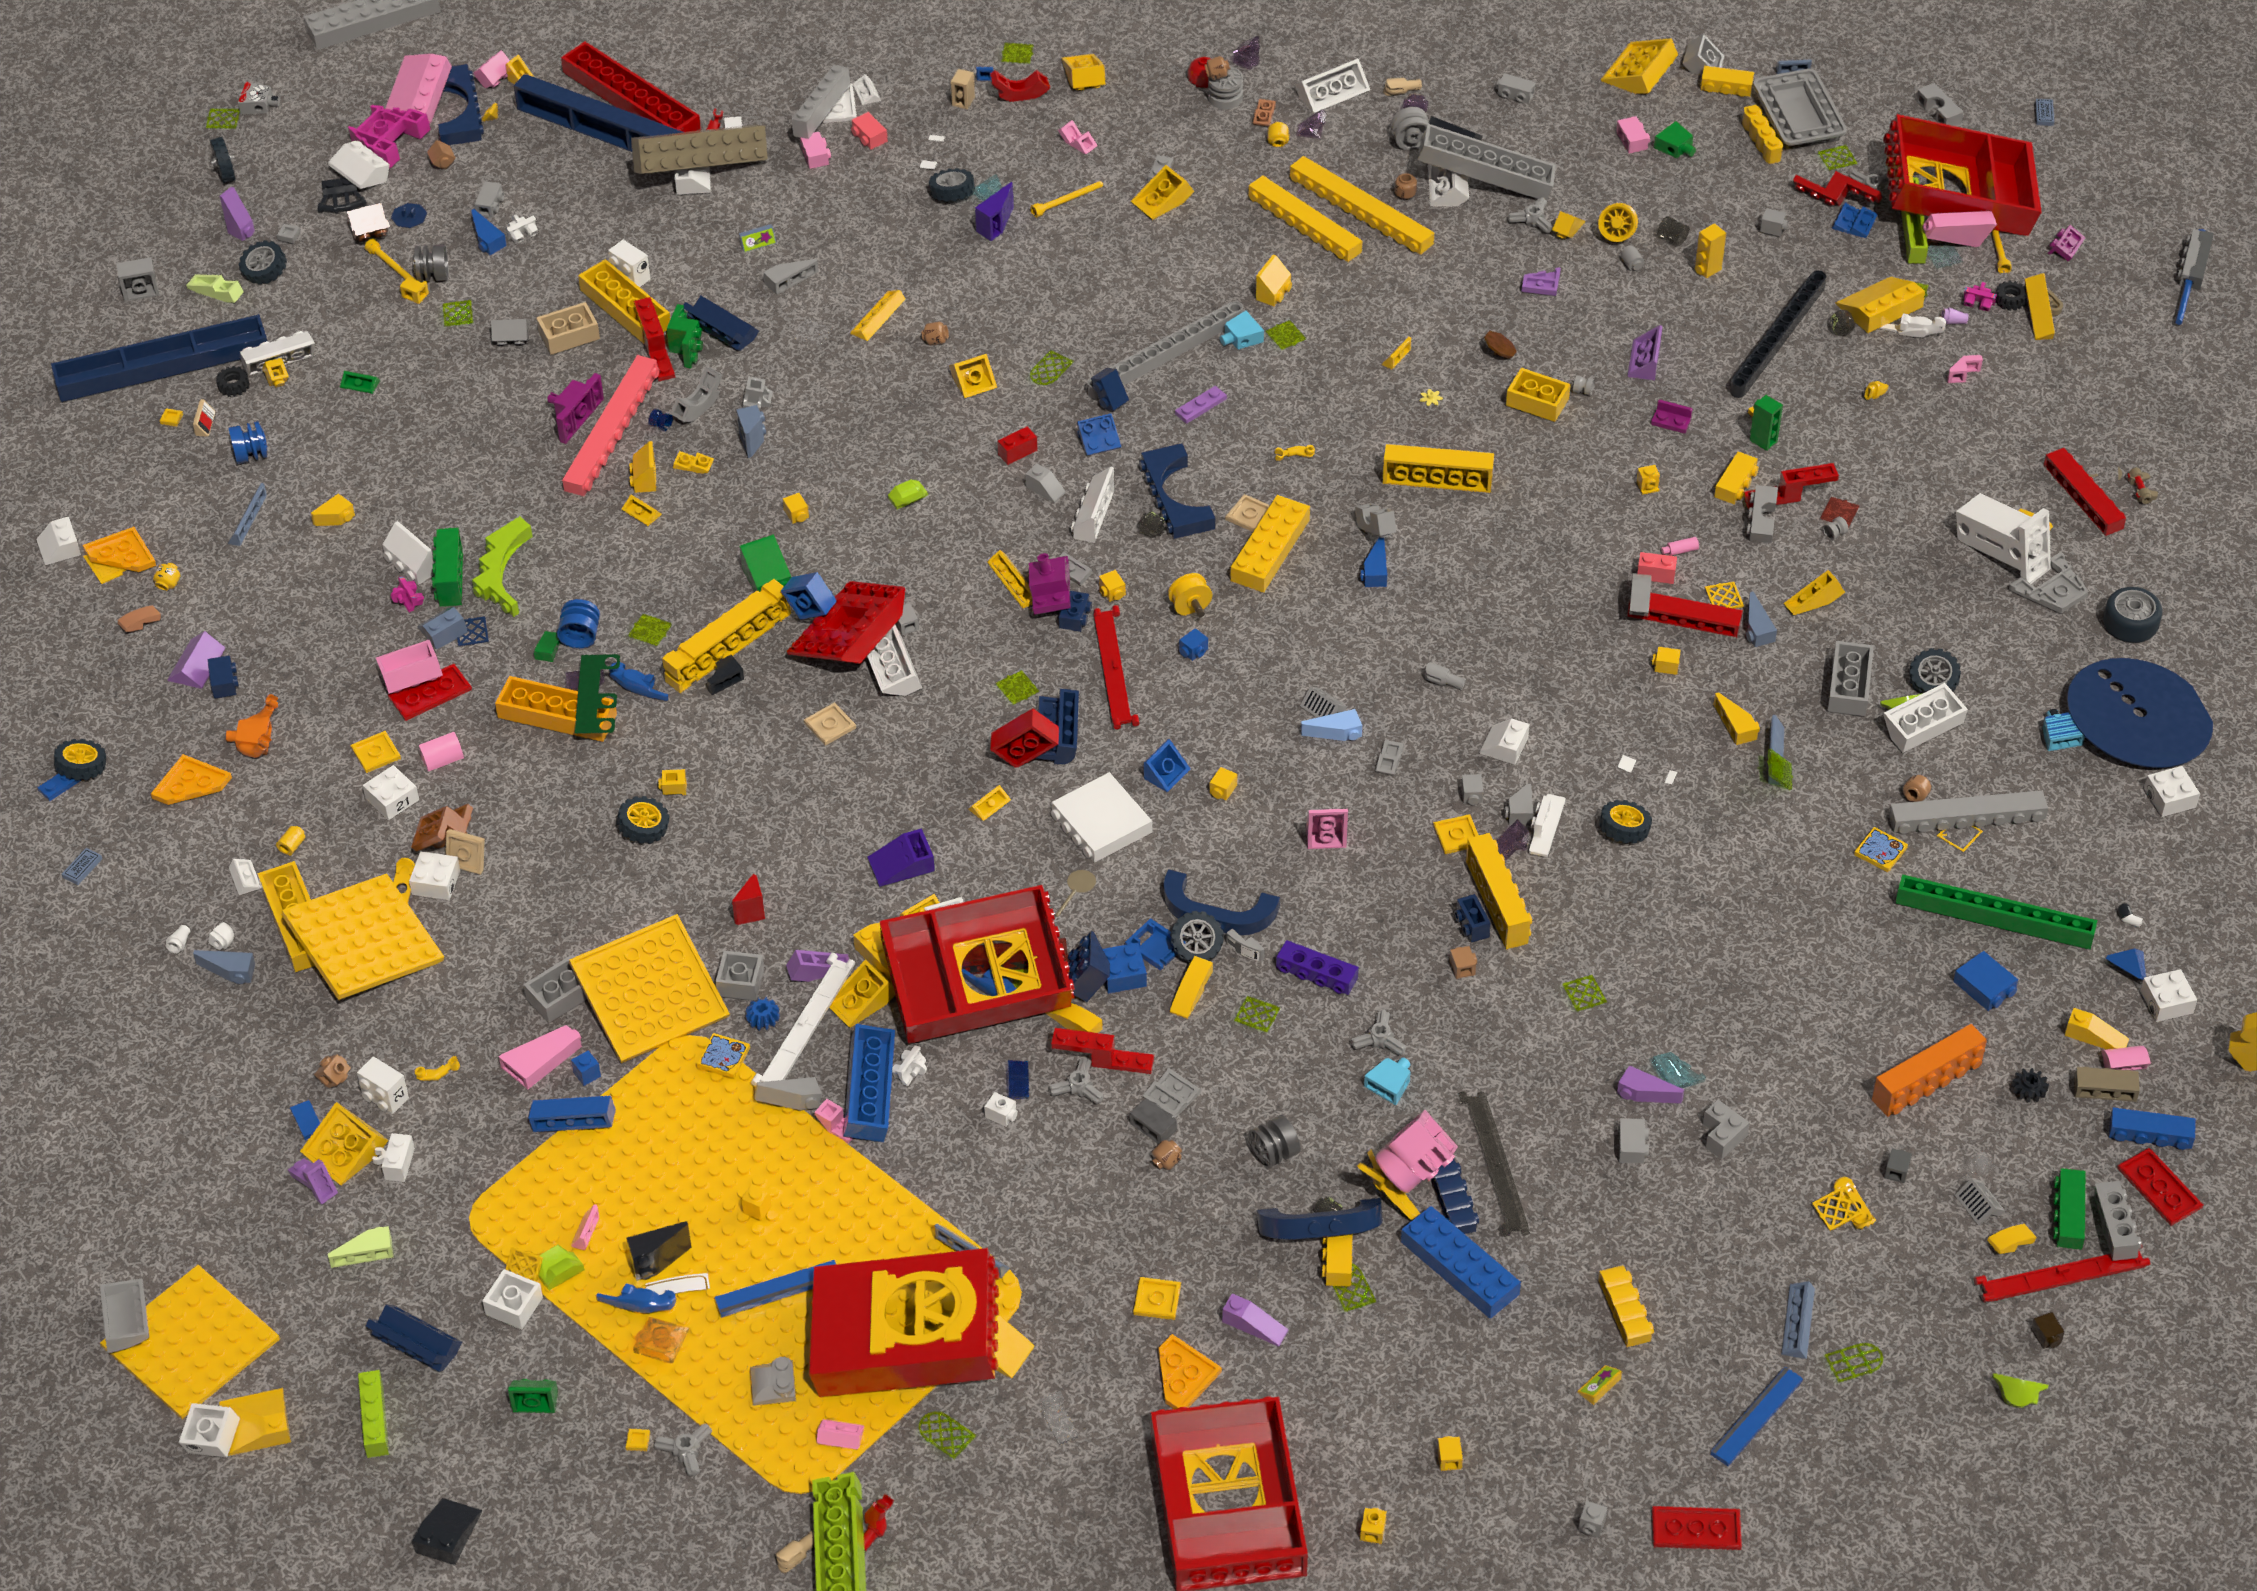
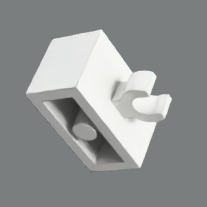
[372,1133,415,1182]

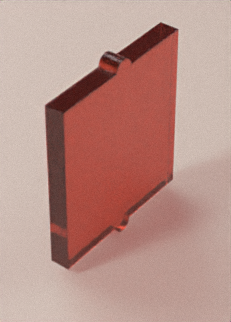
[1820,497,1860,528]

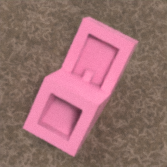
[1058,120,1097,154]
[1947,355,1983,383]
[814,1099,853,1144]

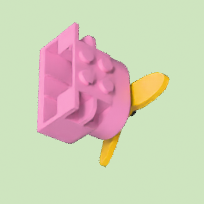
[1356,1110,1458,1220]

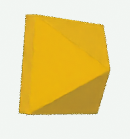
[482,103,498,122]

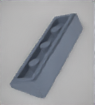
[228,483,267,546]
[1768,715,1784,785]
[935,1223,1010,1278]
[1782,1281,1815,1359]

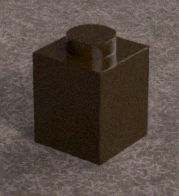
[2031,1312,2065,1349]

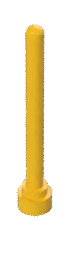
[1030,181,1103,218]
[1991,229,2012,273]
[365,239,416,280]

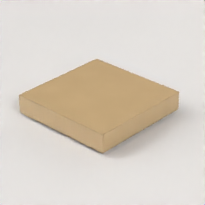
[1225,494,1270,532]
[804,702,856,746]
[445,829,485,875]

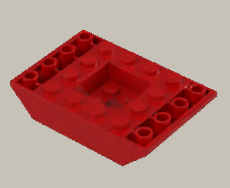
[786,581,906,663]

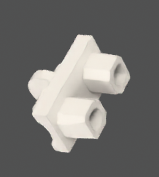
[506,215,538,244]
[892,1046,927,1086]

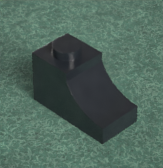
[707,655,744,695]

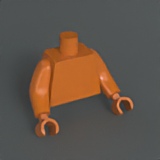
[226,694,278,758]

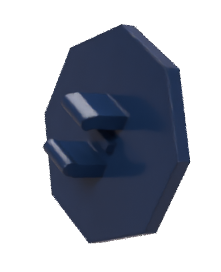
[391,203,428,228]

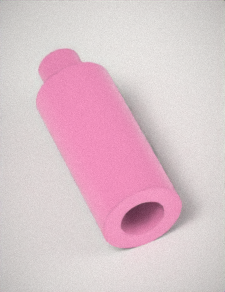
[1661,537,1699,556]

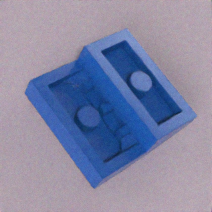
[1832,203,1878,238]

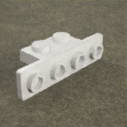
[1529,794,1565,857]

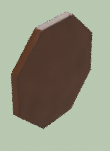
[1484,330,1517,358]

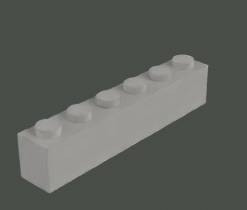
[791,65,851,139]

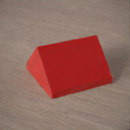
[732,874,765,925]

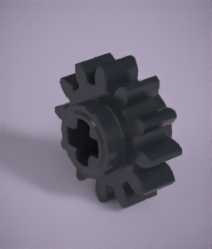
[2012,1068,2049,1102]

